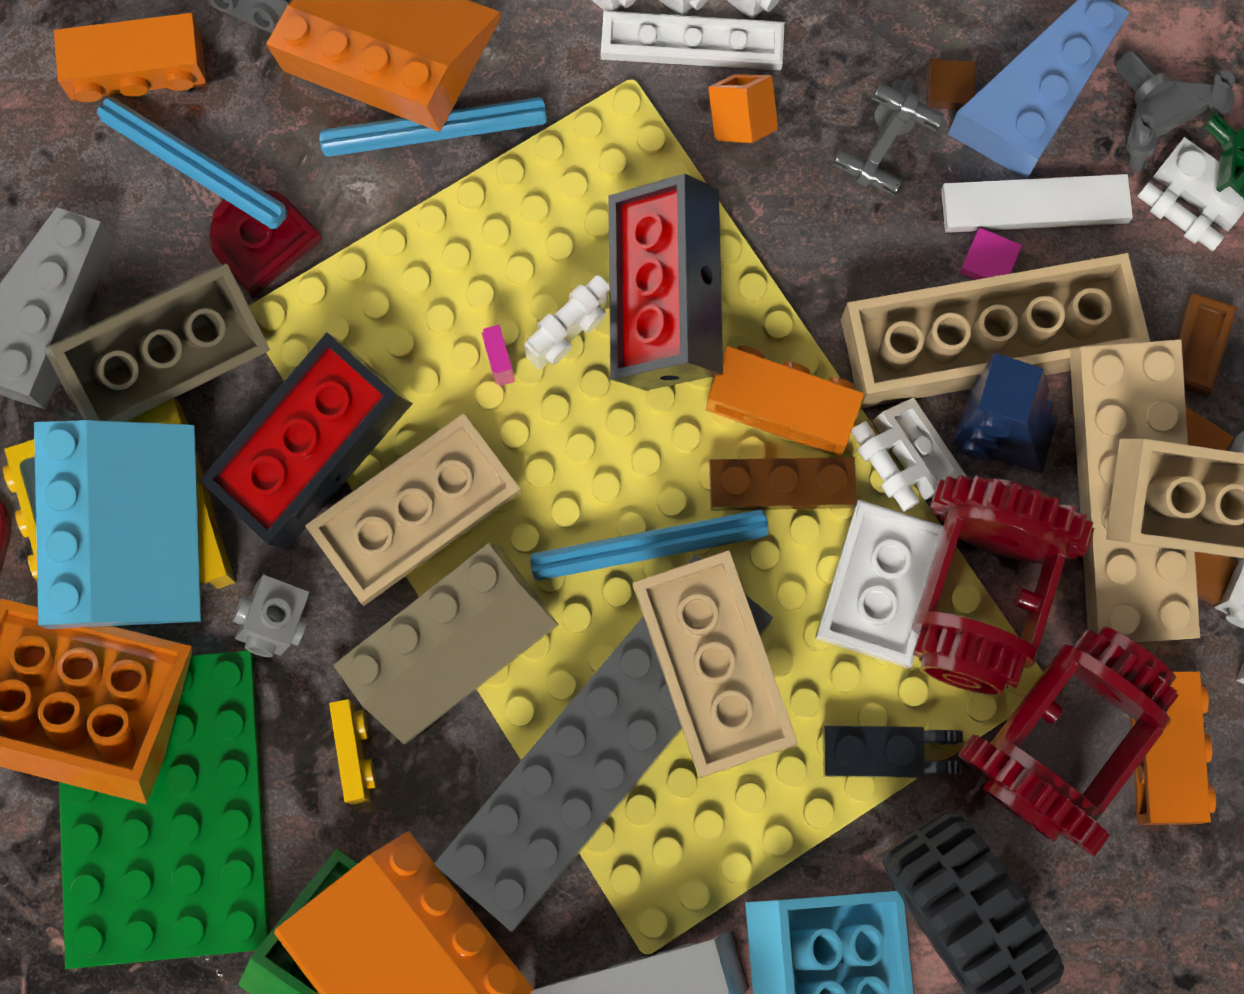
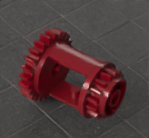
[912,475,1095,696]
[959,626,1179,857]

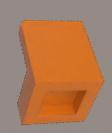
[708,74,778,143]

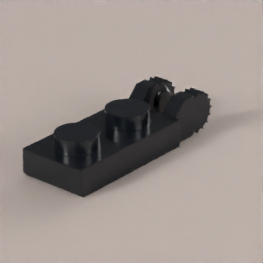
[823,726,964,778]

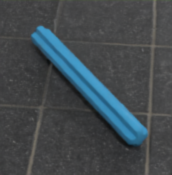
[97,97,288,229]
[320,97,547,157]
[530,510,769,580]

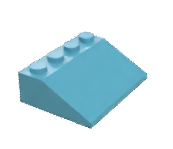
[34,420,201,629]
[745,891,914,994]

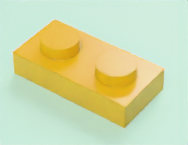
[329,699,376,804]

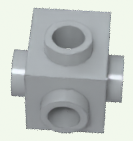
[232,574,309,657]

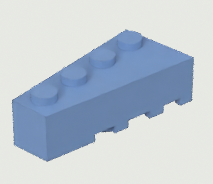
[948,0,1130,179]

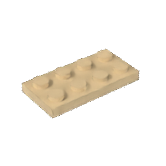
[305,413,521,606]
[633,551,798,779]

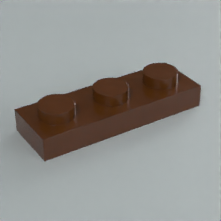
[709,457,857,511]

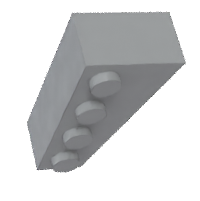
[0,207,115,410]
[532,931,749,994]

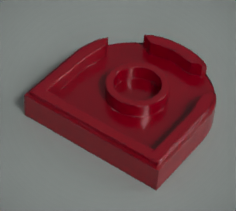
[209,190,322,299]

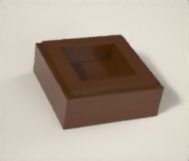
[926,59,976,110]

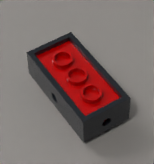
[608,173,723,391]
[199,332,413,549]

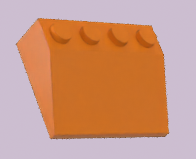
[266,0,502,132]
[0,598,193,804]
[274,831,534,994]

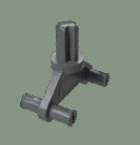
[1116,51,1235,172]
[832,77,944,197]

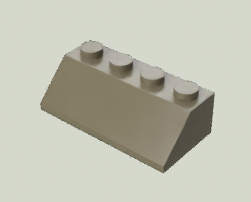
[43,264,270,422]
[333,543,559,744]

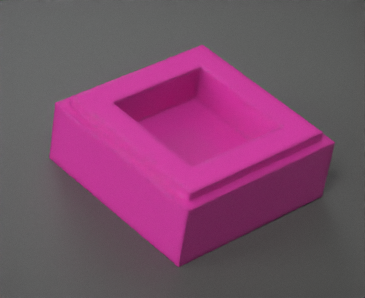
[960,228,1022,280]
[482,325,515,386]

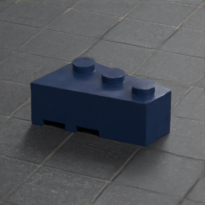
[952,353,1058,473]

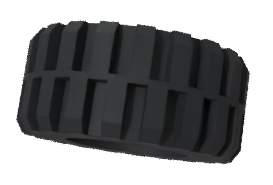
[882,812,1065,994]

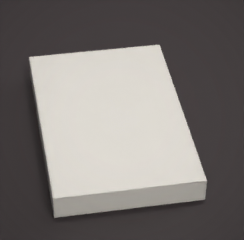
[815,499,943,668]

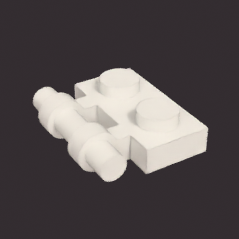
[1137,137,1244,251]
[524,275,610,371]
[851,397,966,512]

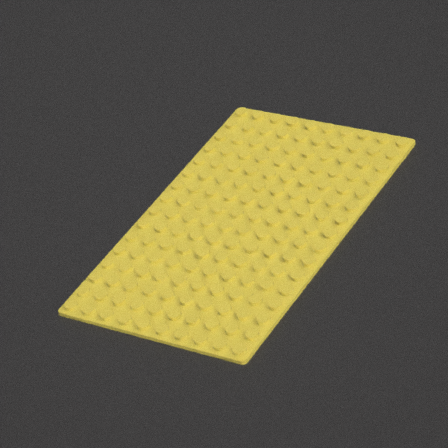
[249,80,1043,954]

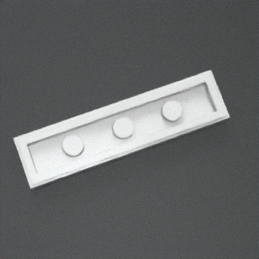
[601,11,785,71]
[941,174,1133,233]

